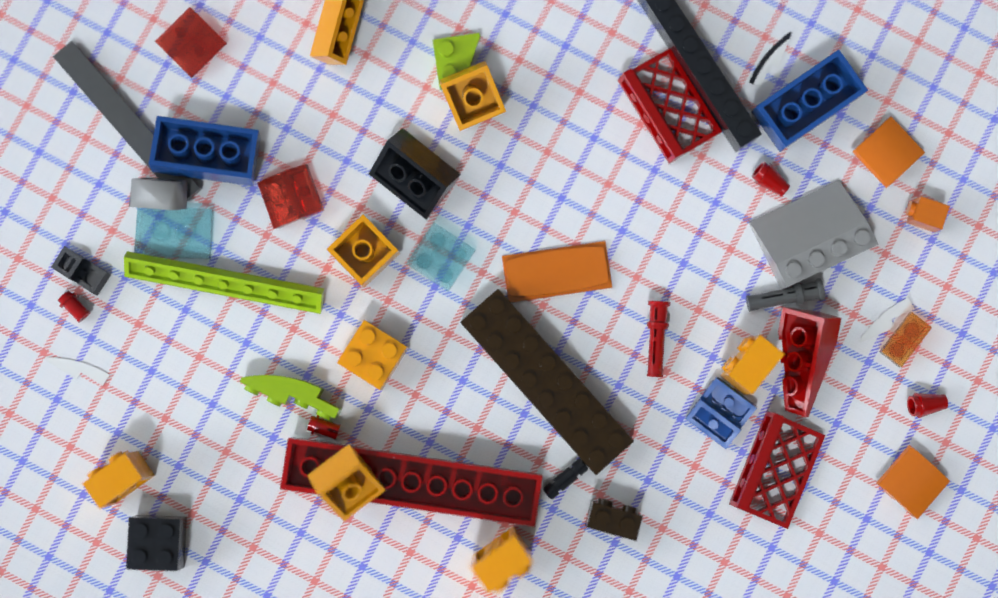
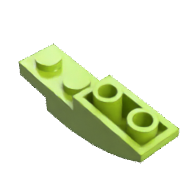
[240,375,342,421]

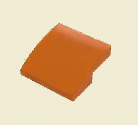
[852,116,925,188]
[876,445,950,519]

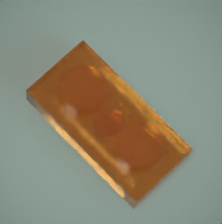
[879,312,932,367]

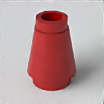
[752,162,790,197]
[907,393,948,418]

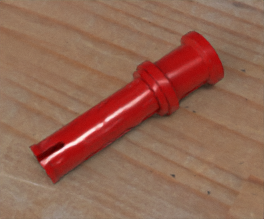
[647,301,671,377]

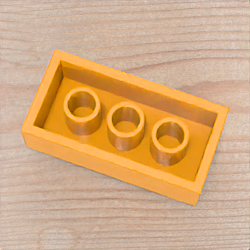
[470,526,533,594]

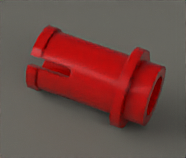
[58,291,91,323]
[307,415,341,440]

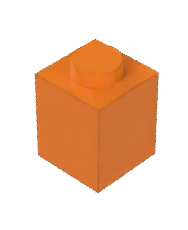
[906,196,950,233]

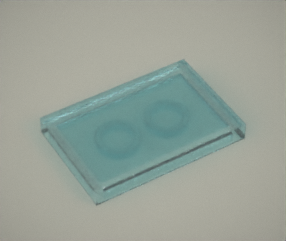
[134,208,214,259]

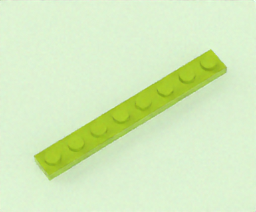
[124,251,324,314]

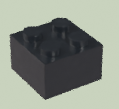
[126,515,187,571]

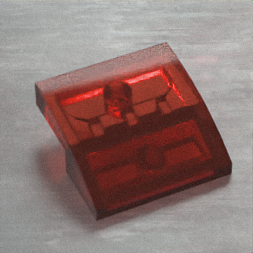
[155,7,227,78]
[257,164,324,229]

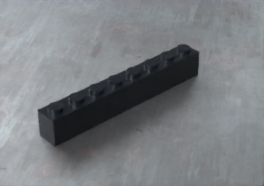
[637,0,762,152]

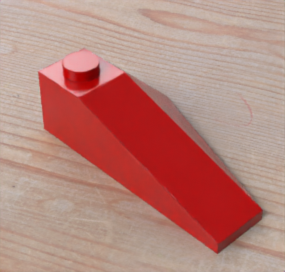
[778,307,842,417]

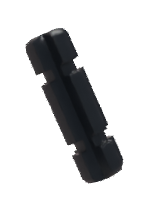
[543,459,588,499]

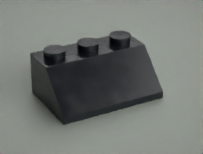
[369,128,461,220]

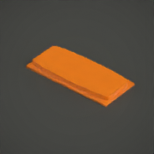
[502,241,612,303]

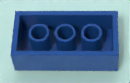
[751,50,868,152]
[149,116,261,186]

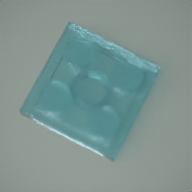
[406,223,476,292]

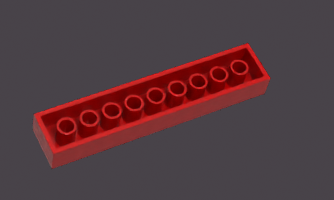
[280,437,542,527]

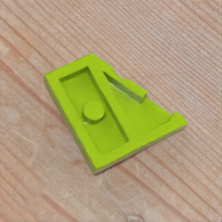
[432,33,480,90]

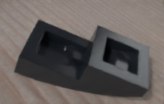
[51,246,111,296]

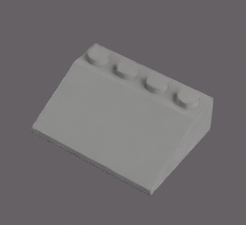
[749,180,878,289]

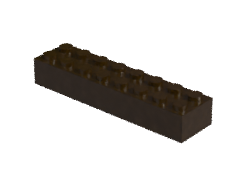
[460,289,634,475]

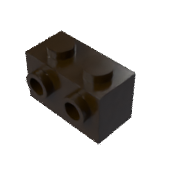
[585,498,643,541]

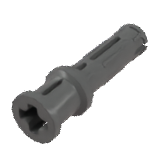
[746,278,825,312]

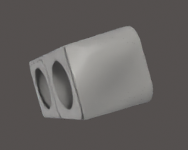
[129,177,187,210]

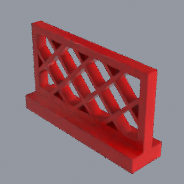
[617,48,722,164]
[729,411,826,529]

